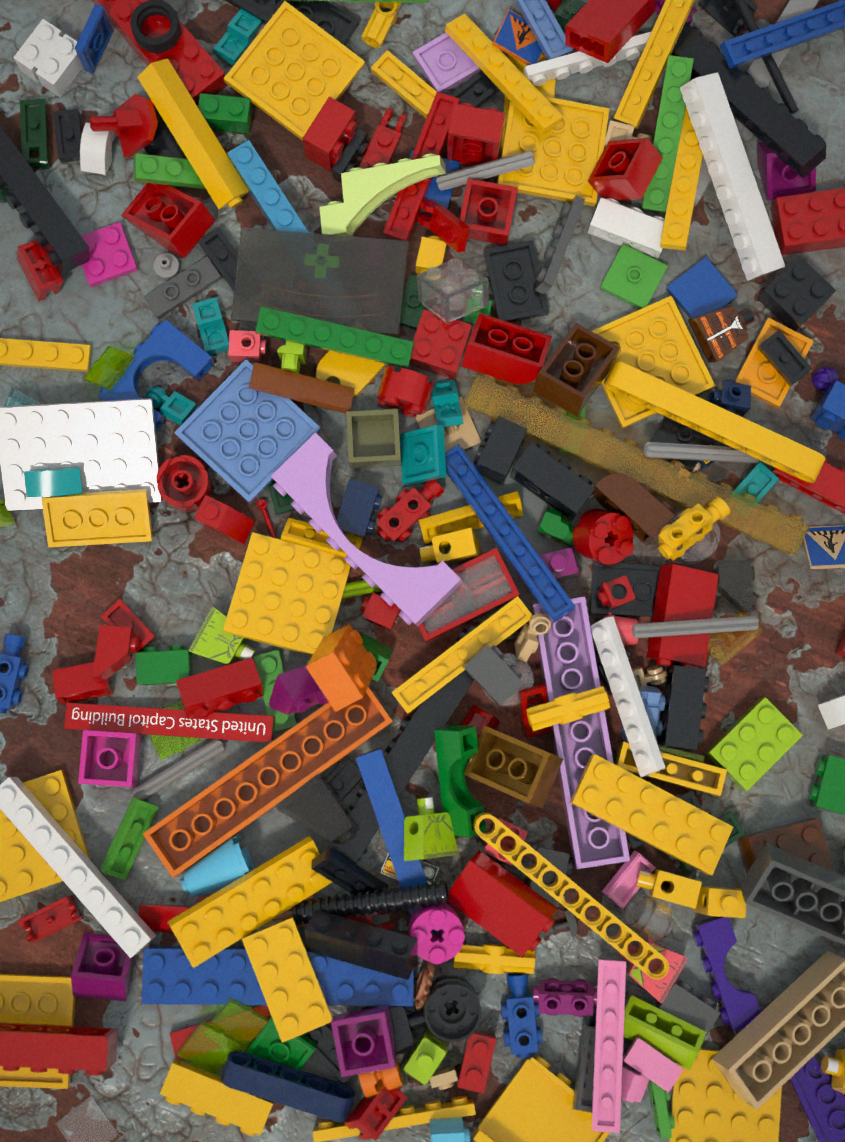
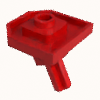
[90,94,158,158]

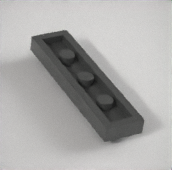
[535,195,585,294]

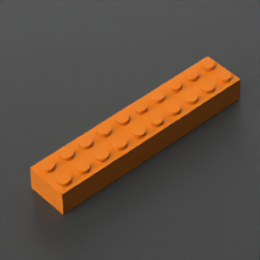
[143,687,393,878]

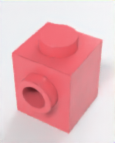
[228,330,267,363]

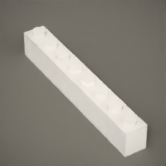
[680,72,786,281]
[0,777,156,958]

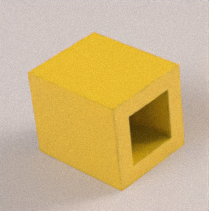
[416,236,447,278]

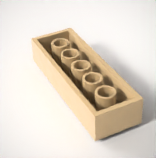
[712,951,845,1110]

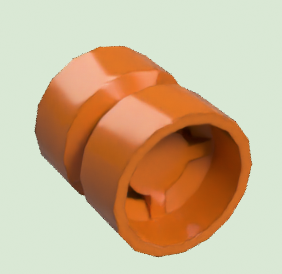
[358,1059,403,1098]

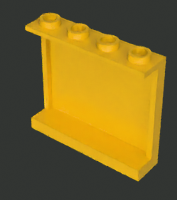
[470,1056,610,1142]

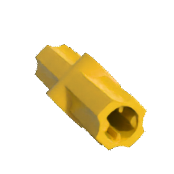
[361,2,403,49]
[526,686,610,731]
[453,944,535,974]

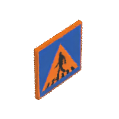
[492,9,543,66]

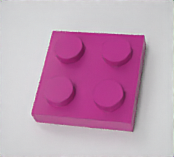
[81,222,138,287]

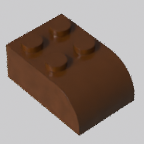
[533,323,620,416]
[591,474,675,546]
[736,818,834,874]

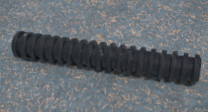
[291,880,449,925]

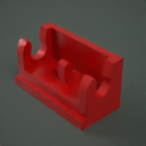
[17,240,64,302]
[52,662,113,705]
[17,895,83,943]
[344,1088,407,1140]

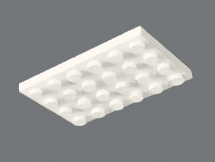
[0,398,162,511]

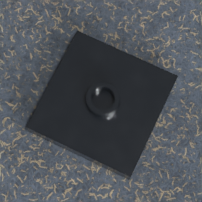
[650,417,714,472]

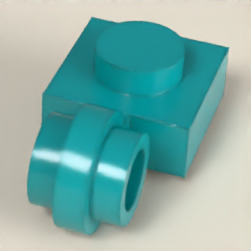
[146,386,196,426]

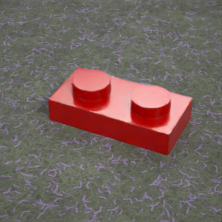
[100,599,156,654]

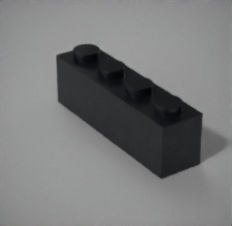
[305,910,418,980]

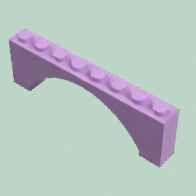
[271,432,463,627]

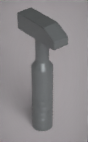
[538,910,578,938]

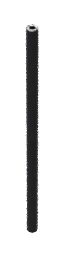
[733,0,799,115]

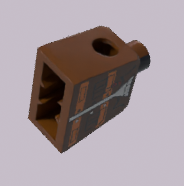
[688,305,754,363]

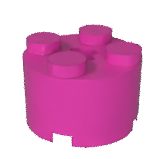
[408,902,465,964]

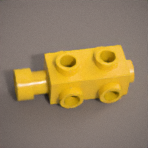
[658,497,731,561]

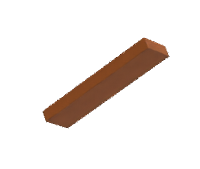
[248,362,354,414]

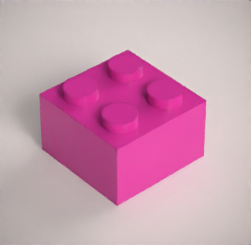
[78,730,142,787]

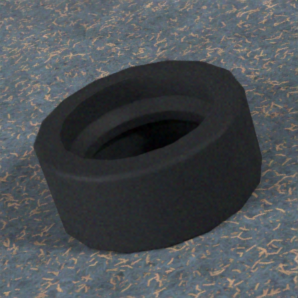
[130,0,181,53]

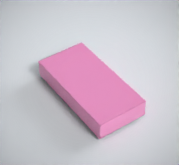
[602,850,656,909]
[622,1036,683,1093]

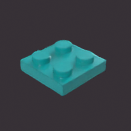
[400,425,446,485]

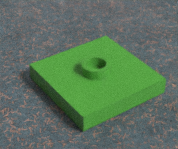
[600,243,668,309]

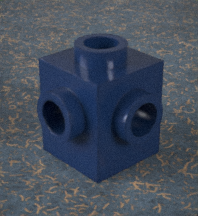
[709,380,751,417]

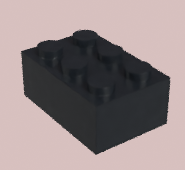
[510,442,595,522]
[658,665,709,751]

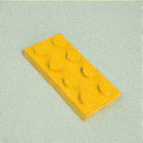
[41,489,153,547]
[242,917,333,1043]

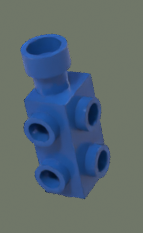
[0,633,29,714]
[501,973,542,1058]

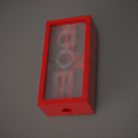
[418,548,520,643]

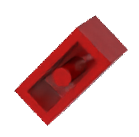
[457,1030,496,1094]

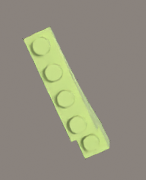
[320,154,446,244]

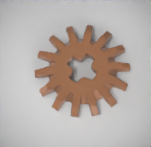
[414,961,434,1009]

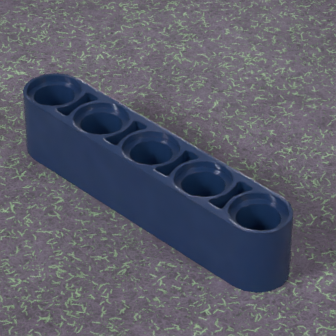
[221,1051,355,1122]

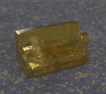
[707,611,763,666]

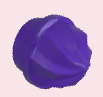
[812,366,839,391]

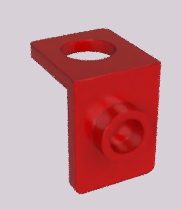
[597,575,636,610]

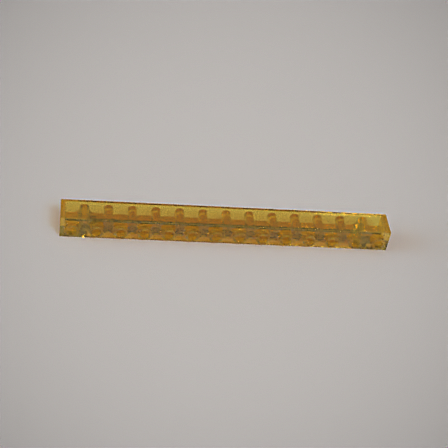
[464,374,809,556]

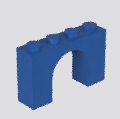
[98,319,215,432]

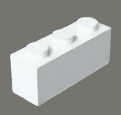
[588,198,665,260]

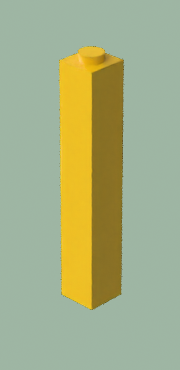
[137,59,249,209]

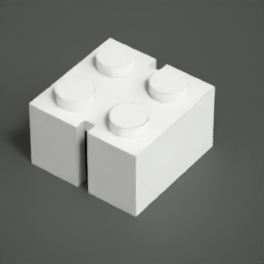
[13,19,83,97]

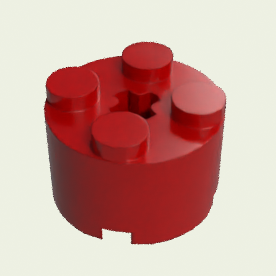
[377,366,435,418]
[156,455,212,512]
[572,509,634,565]

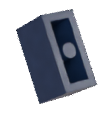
[337,479,383,540]

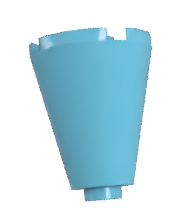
[180,834,255,897]

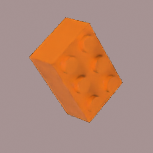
[306,624,377,712]

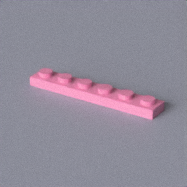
[592,959,626,1133]

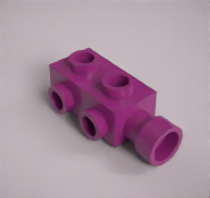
[534,978,597,1017]

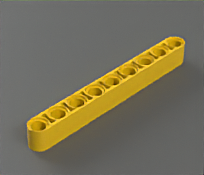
[604,361,826,483]
[473,812,669,979]

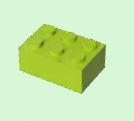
[704,697,803,791]

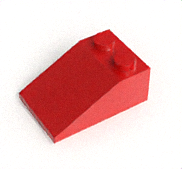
[121,183,215,258]

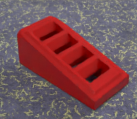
[519,684,552,738]

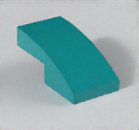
[214,9,262,66]
[192,297,229,355]
[431,379,463,427]
[23,466,82,498]

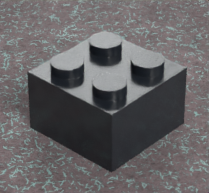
[758,255,836,331]
[473,416,527,485]

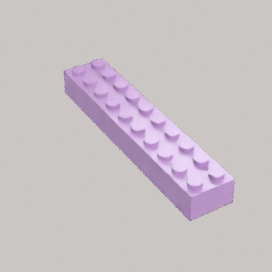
[531,597,630,869]

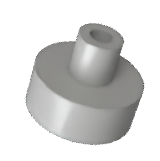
[153,253,180,281]

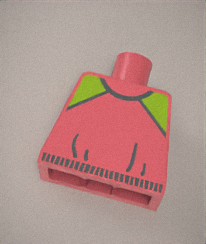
[618,939,688,1003]

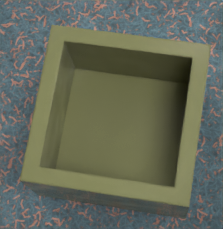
[346,409,401,469]

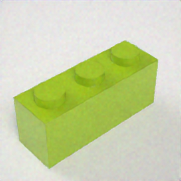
[623,995,707,1070]

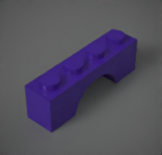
[692,916,761,1031]

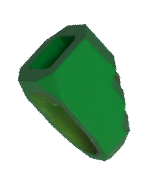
[537,507,574,547]

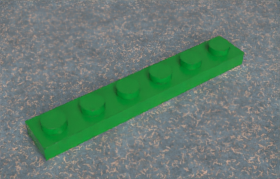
[255,306,414,369]

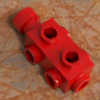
[376,480,445,544]

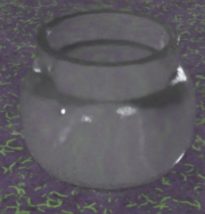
[623,894,673,942]

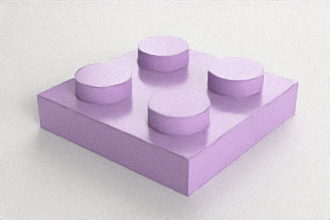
[412,32,481,93]

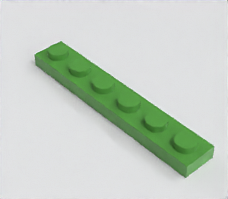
[642,55,694,213]

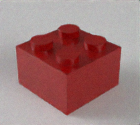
[303,96,358,173]
[588,138,663,200]
[460,178,518,245]
[409,309,472,380]

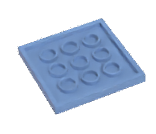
[174,359,321,504]

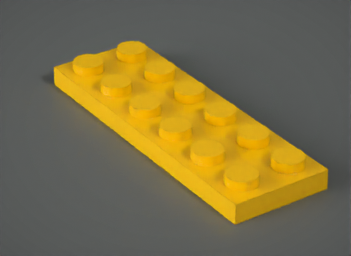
[569,754,733,875]
[168,836,332,968]

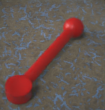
[257,499,278,539]

